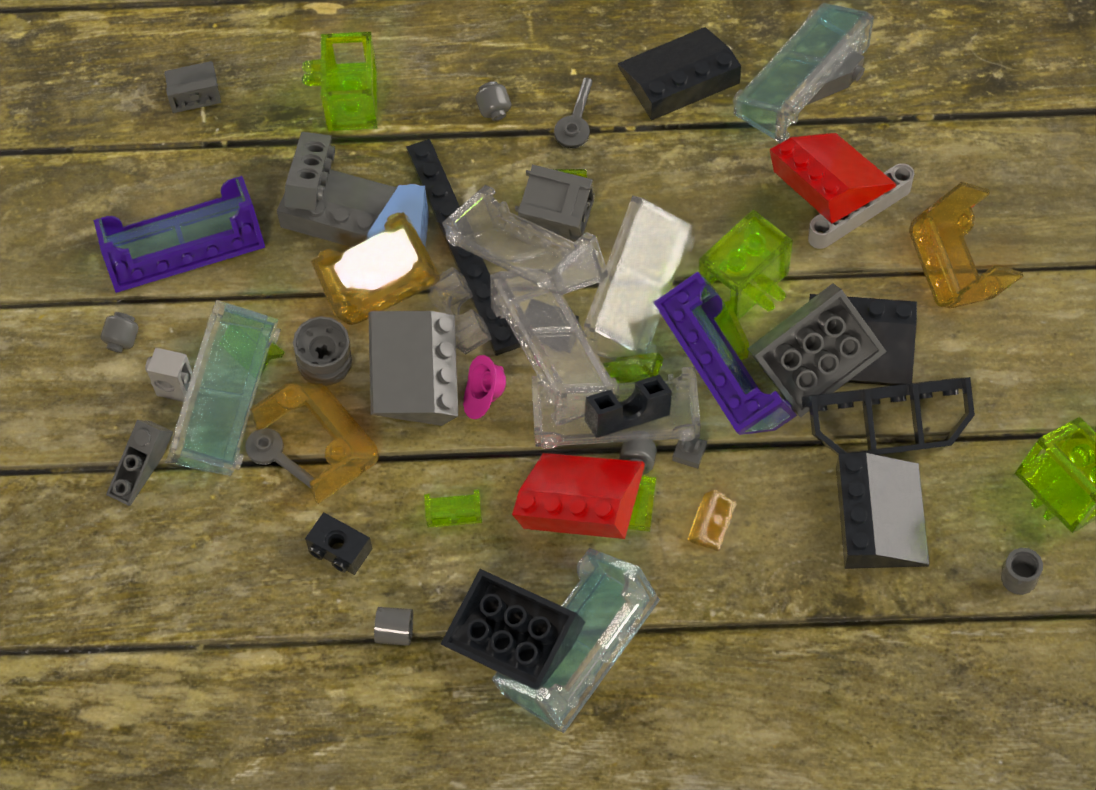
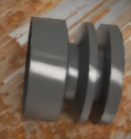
[293,316,352,386]

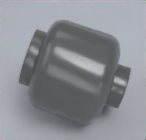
[475,81,512,121]
[100,312,139,353]
[619,435,657,475]

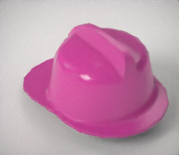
[463,355,506,419]

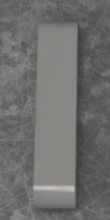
[808,163,914,249]

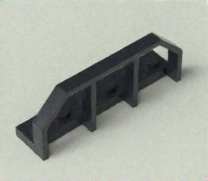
[801,377,975,455]

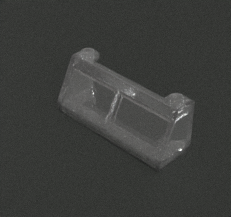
[442,185,609,296]
[584,196,695,369]
[490,271,619,426]
[531,367,701,449]

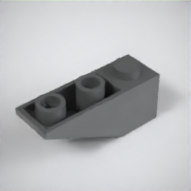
[106,420,173,506]

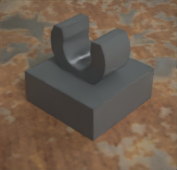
[672,433,707,469]

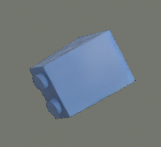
[367,184,429,266]

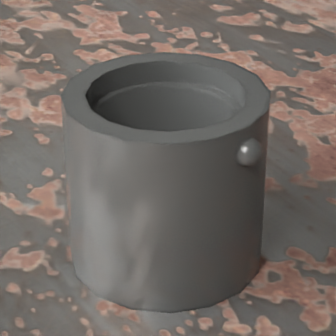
[1001,548,1043,595]
[374,607,413,645]

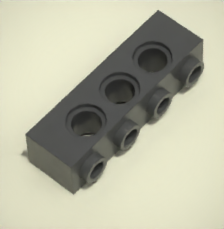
[284,132,335,211]

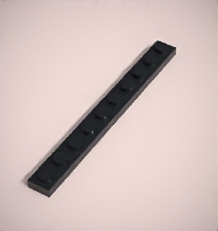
[406,139,520,356]

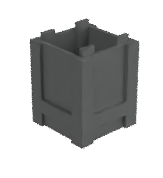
[515,164,595,244]

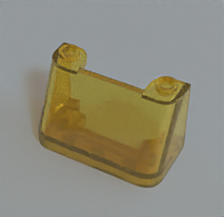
[311,212,441,325]

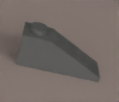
[795,42,865,108]

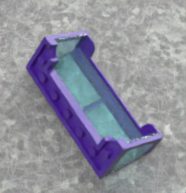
[93,176,266,293]
[654,271,798,435]

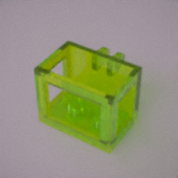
[302,32,378,131]
[698,209,793,322]
[1014,417,1096,533]

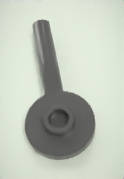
[554,78,593,148]
[245,428,317,488]

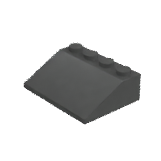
[277,170,397,252]
[747,283,887,418]
[369,311,458,426]

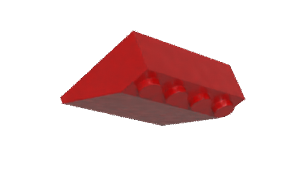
[770,133,896,224]
[512,453,645,539]

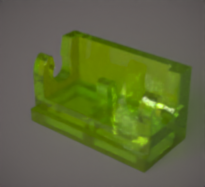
[424,489,482,528]

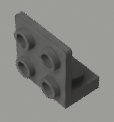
[164,61,222,113]

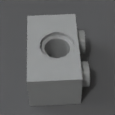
[145,348,195,402]

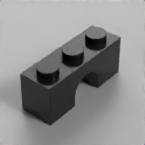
[584,374,672,438]

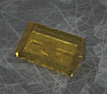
[688,490,736,551]

